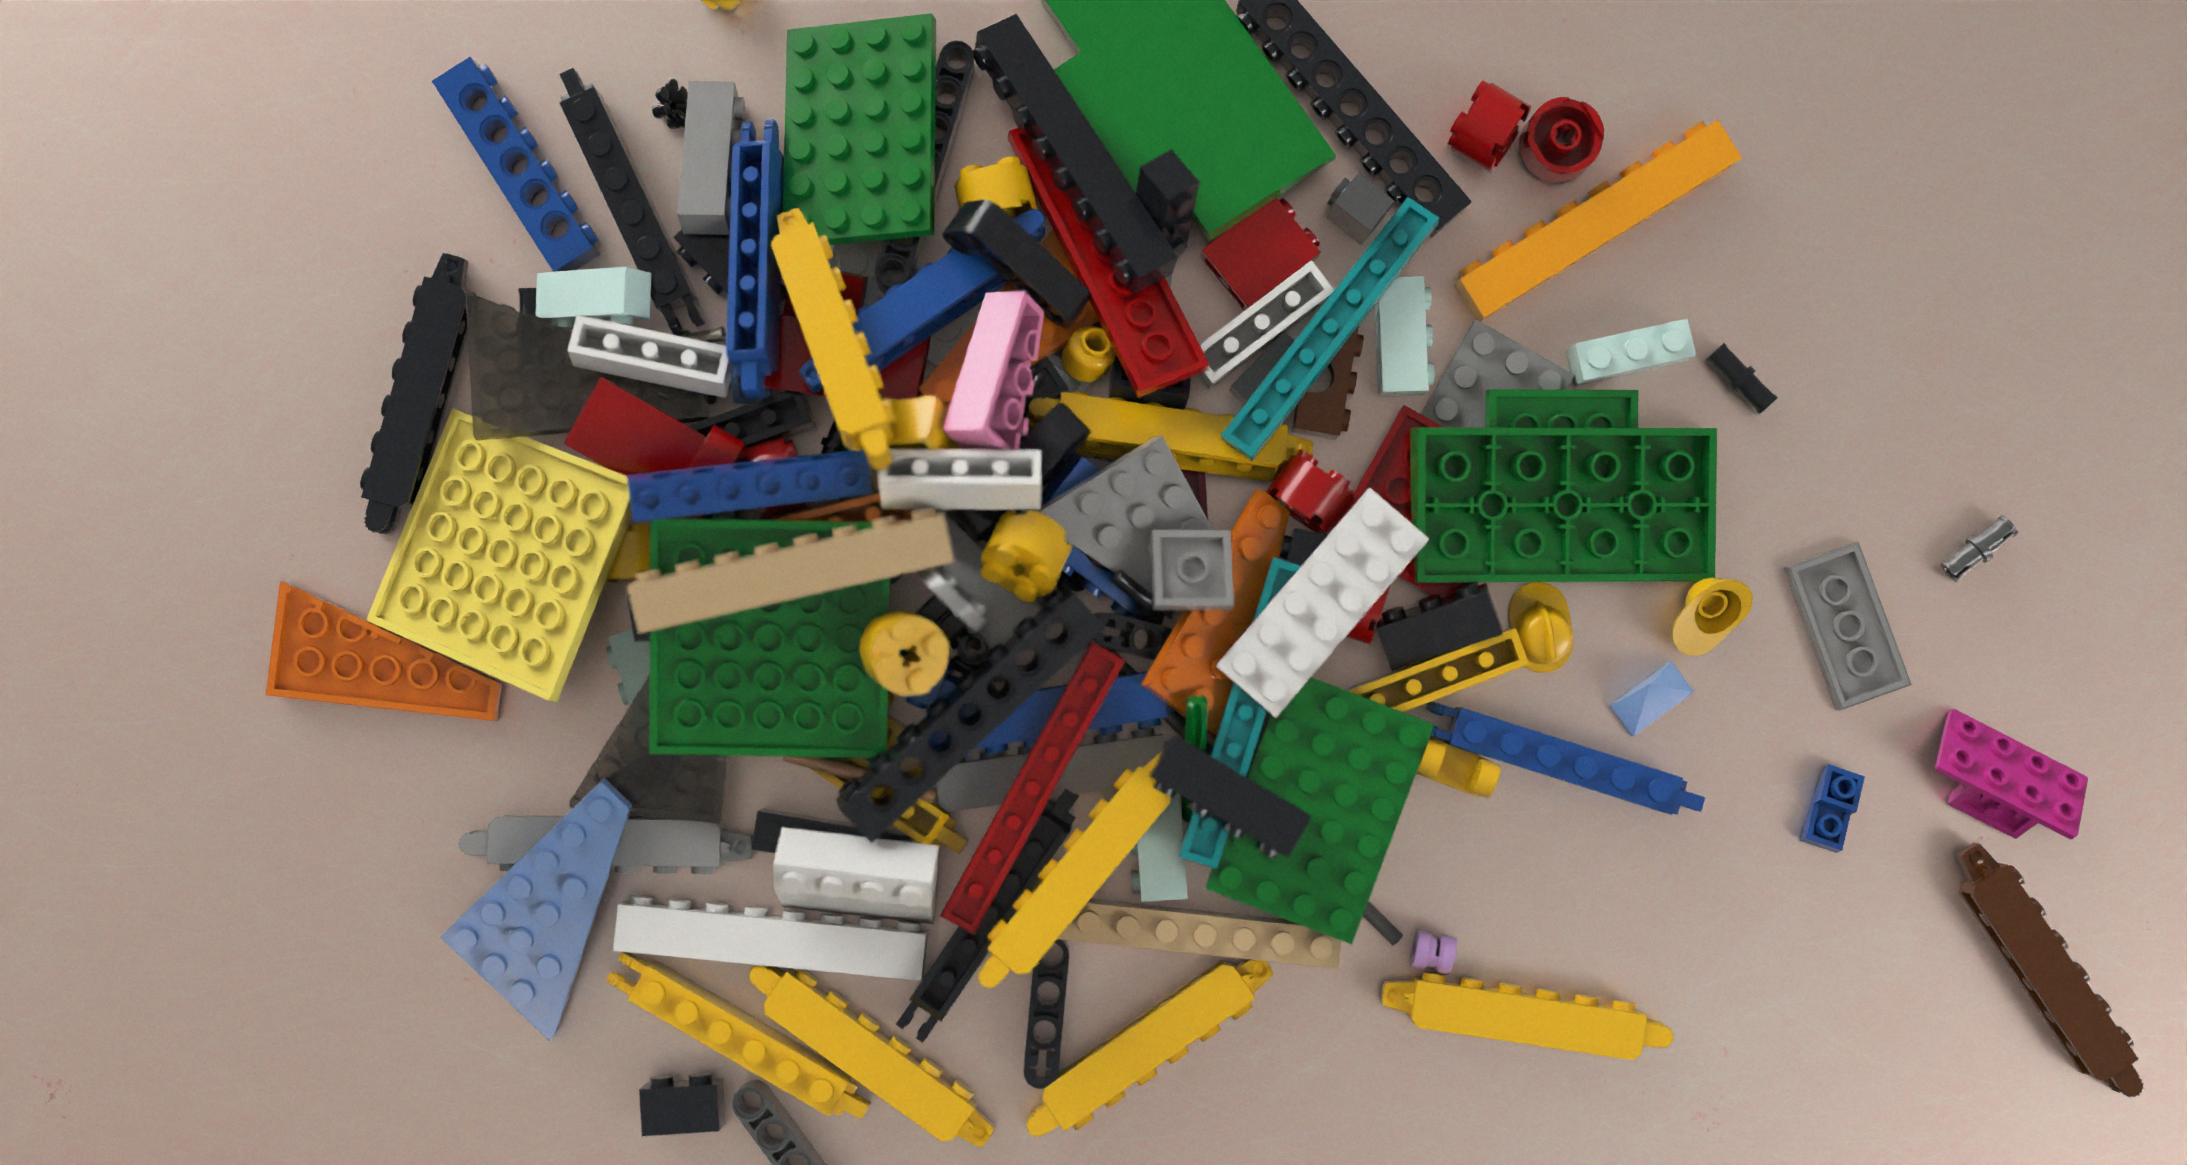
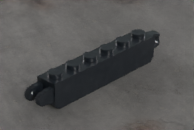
[559,68,705,336]
[360,253,476,534]
[896,789,1079,1043]

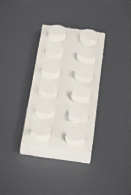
[1216,488,1429,718]

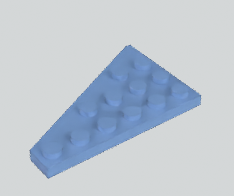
[440,778,632,1040]

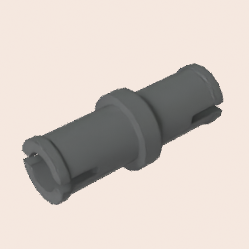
[1940,516,2018,582]

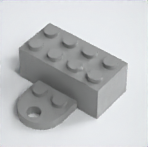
[915,509,1044,647]

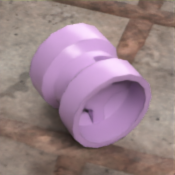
[1410,929,1457,975]

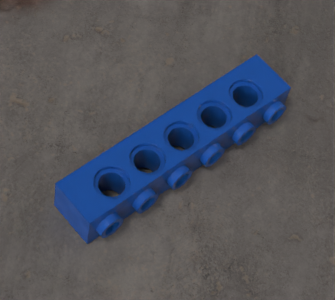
[432,57,600,272]
[627,449,872,522]

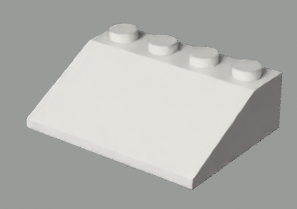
[773,827,939,924]

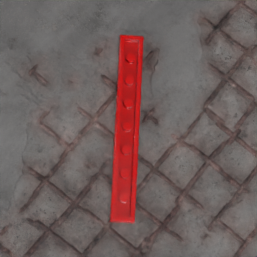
[940,641,1126,935]

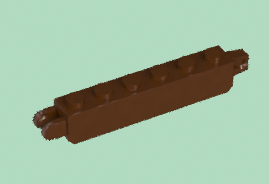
[1956,843,2144,1097]

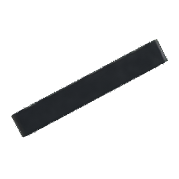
[875,40,974,294]

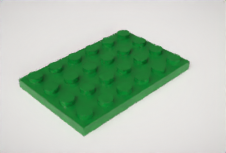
[783,13,936,245]
[1205,677,1435,944]

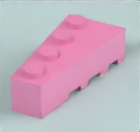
[943,291,1044,450]

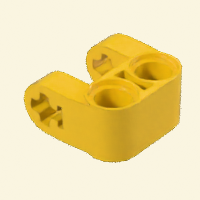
[1416,738,1501,798]

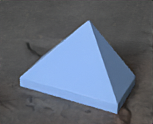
[1609,661,1694,736]

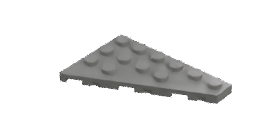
[1034,435,1213,616]

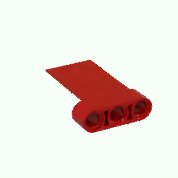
[765,315,931,400]
[563,377,745,518]

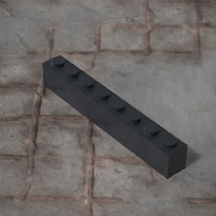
[973,14,1178,294]

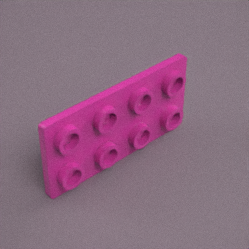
[1935,709,2088,840]

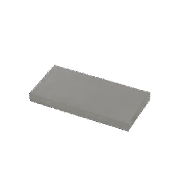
[1783,542,1912,711]

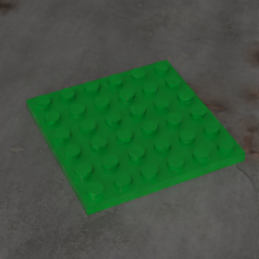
[649,517,890,758]

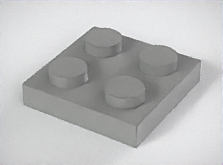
[1151,530,1234,610]

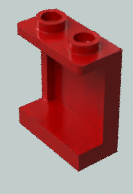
[1200,197,1321,311]

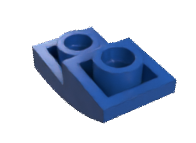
[1800,764,1865,853]

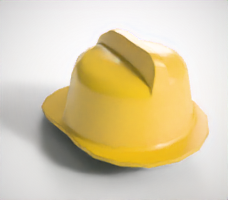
[1672,577,1753,656]
[1509,582,1574,673]

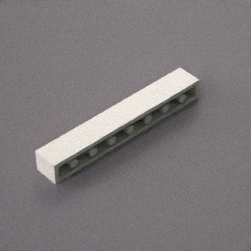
[613,895,929,981]

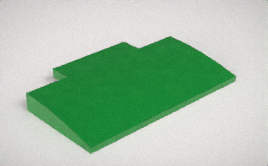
[1041,0,1336,243]
[1410,389,1717,583]

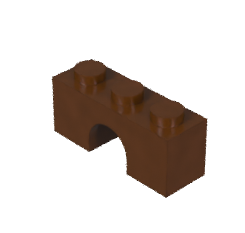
[1291,315,1364,440]

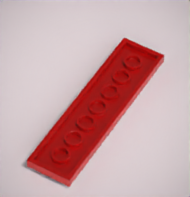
[1007,128,1210,398]

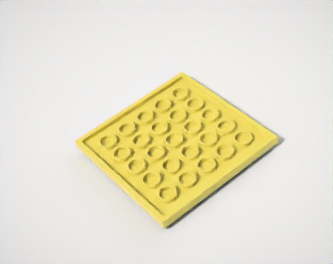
[366,408,632,702]

